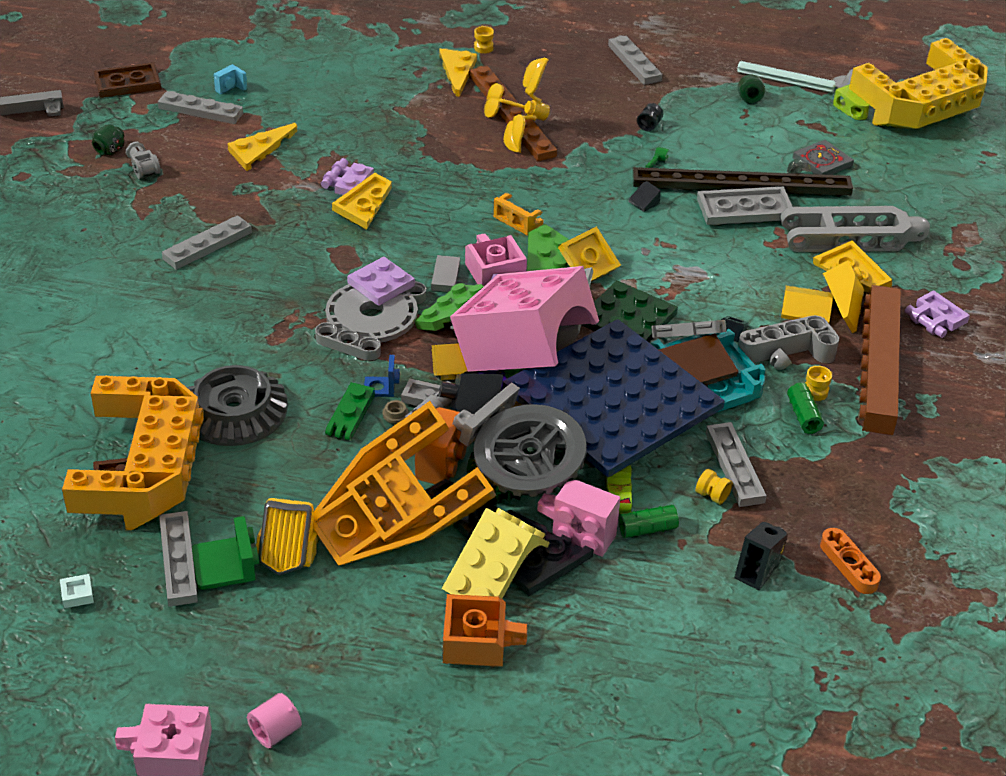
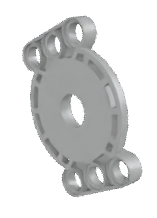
[315,281,426,361]

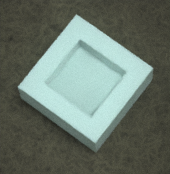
[60,574,94,608]

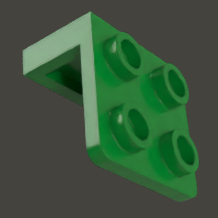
[192,516,259,590]

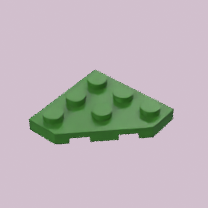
[527,224,570,271]
[415,283,484,331]

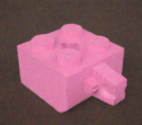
[465,234,527,286]
[537,480,620,557]
[115,704,212,776]

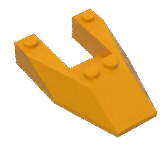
[313,401,496,566]

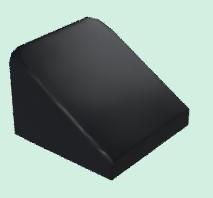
[628,181,661,212]
[721,316,750,342]

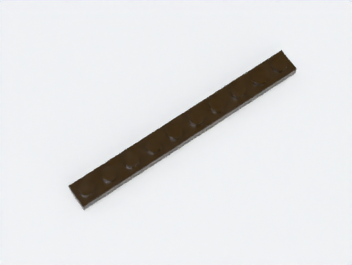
[632,167,853,196]

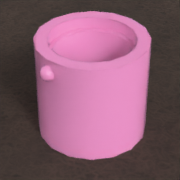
[247,693,302,748]

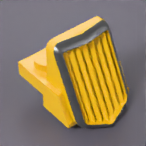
[256,498,320,575]

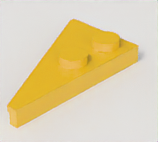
[439,48,477,97]
[227,123,297,171]

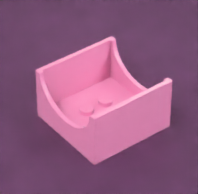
[450,266,599,372]

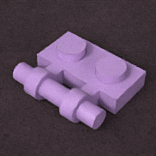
[321,158,374,195]
[905,290,970,338]

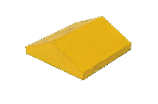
[781,285,833,323]

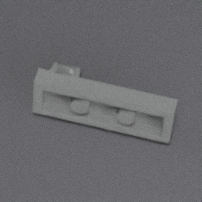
[0,90,64,117]
[453,382,520,447]

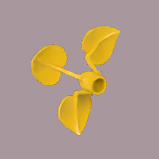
[484,58,550,153]

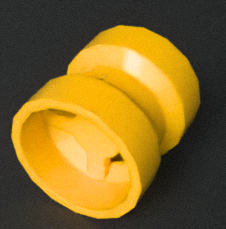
[474,26,494,53]
[805,366,832,401]
[695,469,733,505]

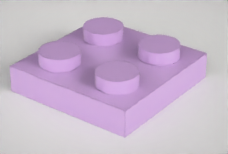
[347,256,415,306]

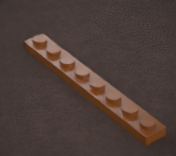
[469,66,557,161]

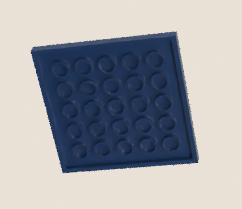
[502,319,725,478]

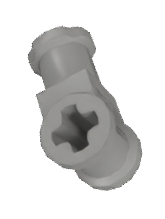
[126,142,161,179]

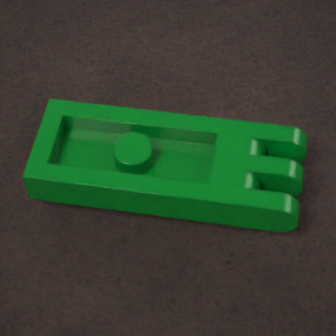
[325,382,375,441]

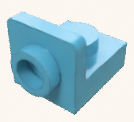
[214,64,247,94]

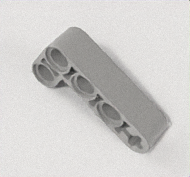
[738,315,839,363]

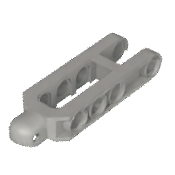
[781,206,930,252]

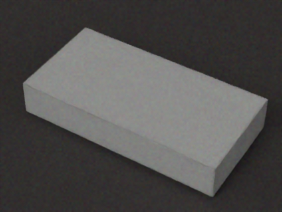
[431,255,460,292]

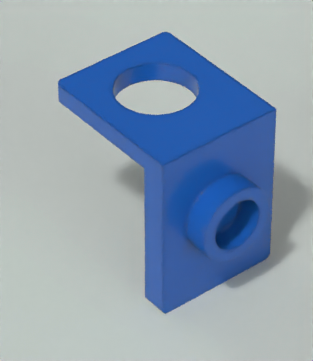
[364,355,400,397]

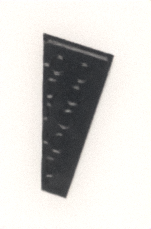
[425,479,594,597]

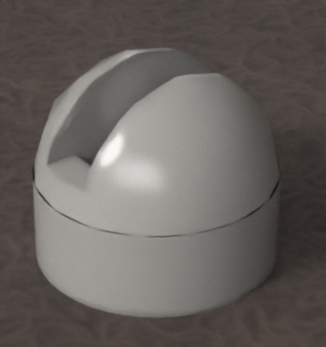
[770,348,792,370]

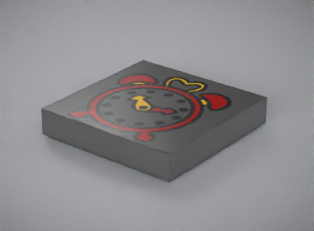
[793,140,854,175]

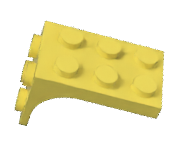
[442,508,550,599]

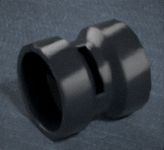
[637,103,664,131]

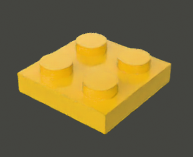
[558,226,621,282]

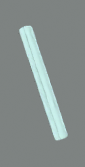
[737,61,835,93]

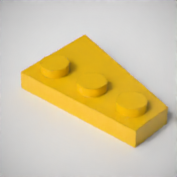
[332,173,392,229]
[813,241,892,294]

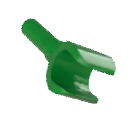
[645,147,669,168]

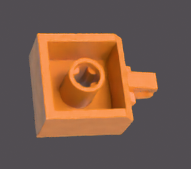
[415,407,467,484]
[443,594,527,666]

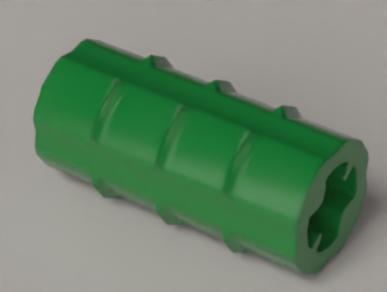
[787,383,824,434]
[618,505,679,538]

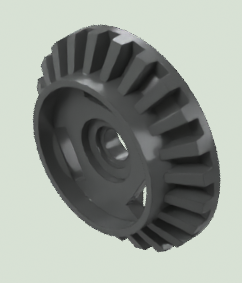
[188,365,288,446]
[474,404,587,497]

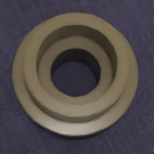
[383,400,409,424]

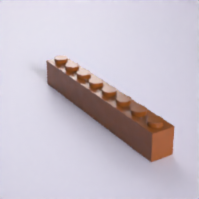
[858,285,901,435]

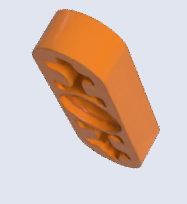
[820,528,881,594]

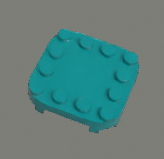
[651,329,765,412]

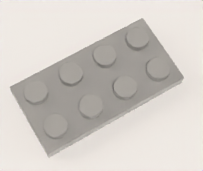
[697,186,794,225]

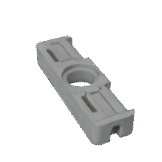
[652,320,726,338]

